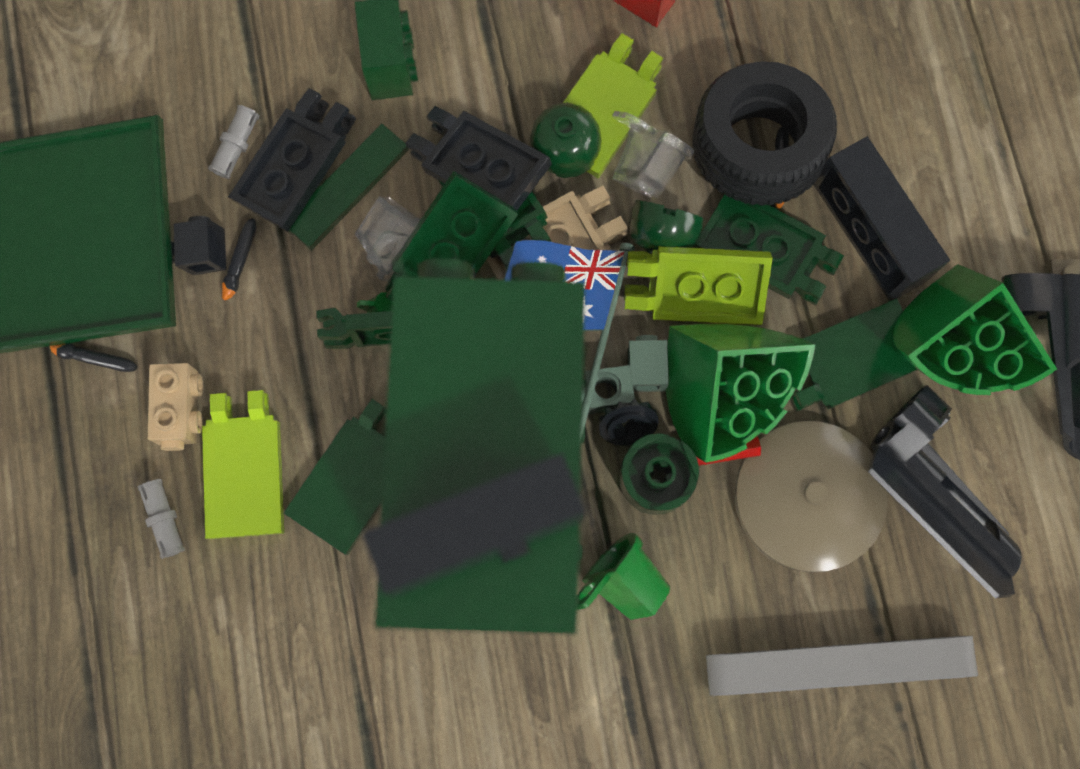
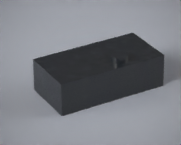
[814,136,950,301]
[361,453,587,597]

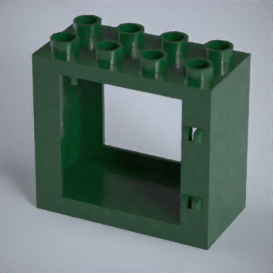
[374,259,585,634]

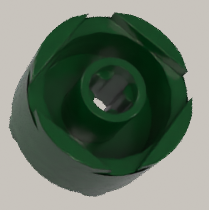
[619,433,699,515]

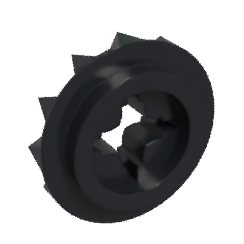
[599,399,659,445]

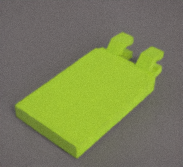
[563,33,663,179]
[624,246,773,325]
[202,390,285,539]

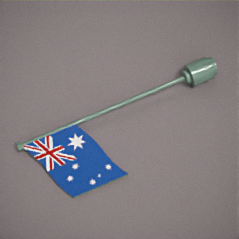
[503,240,635,434]

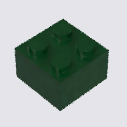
[354,0,418,101]

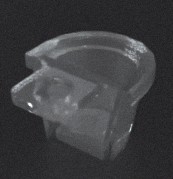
[612,111,695,200]
[355,196,421,281]

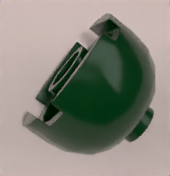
[530,102,602,178]
[629,200,704,254]

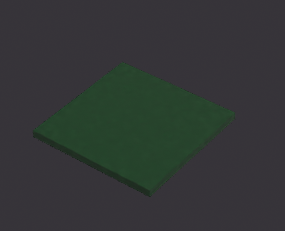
[0,115,176,354]

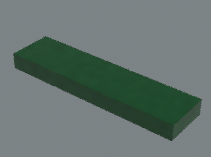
[289,123,409,251]

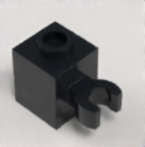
[171,216,227,275]

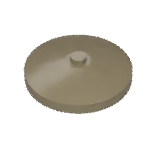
[734,421,888,572]

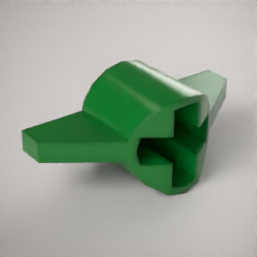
[357,292,392,313]

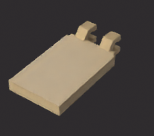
[487,185,628,280]

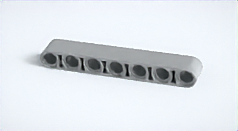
[706,636,978,696]

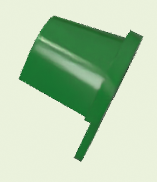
[578,533,671,620]

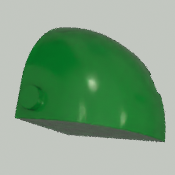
[893,264,1057,395]
[666,324,816,463]

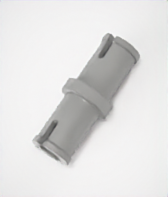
[208,105,260,179]
[137,479,185,559]

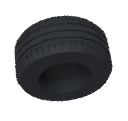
[692,61,837,205]

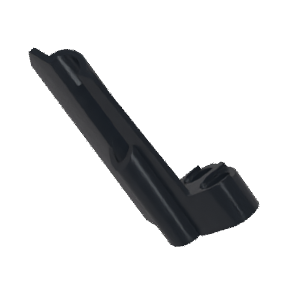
[1001,273,1080,460]
[868,385,1022,599]

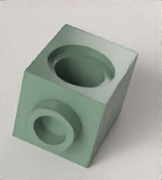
[627,335,668,392]
[582,365,635,414]

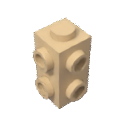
[148,363,203,451]

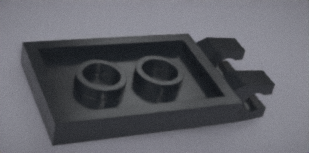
[228,88,356,232]
[405,106,552,211]

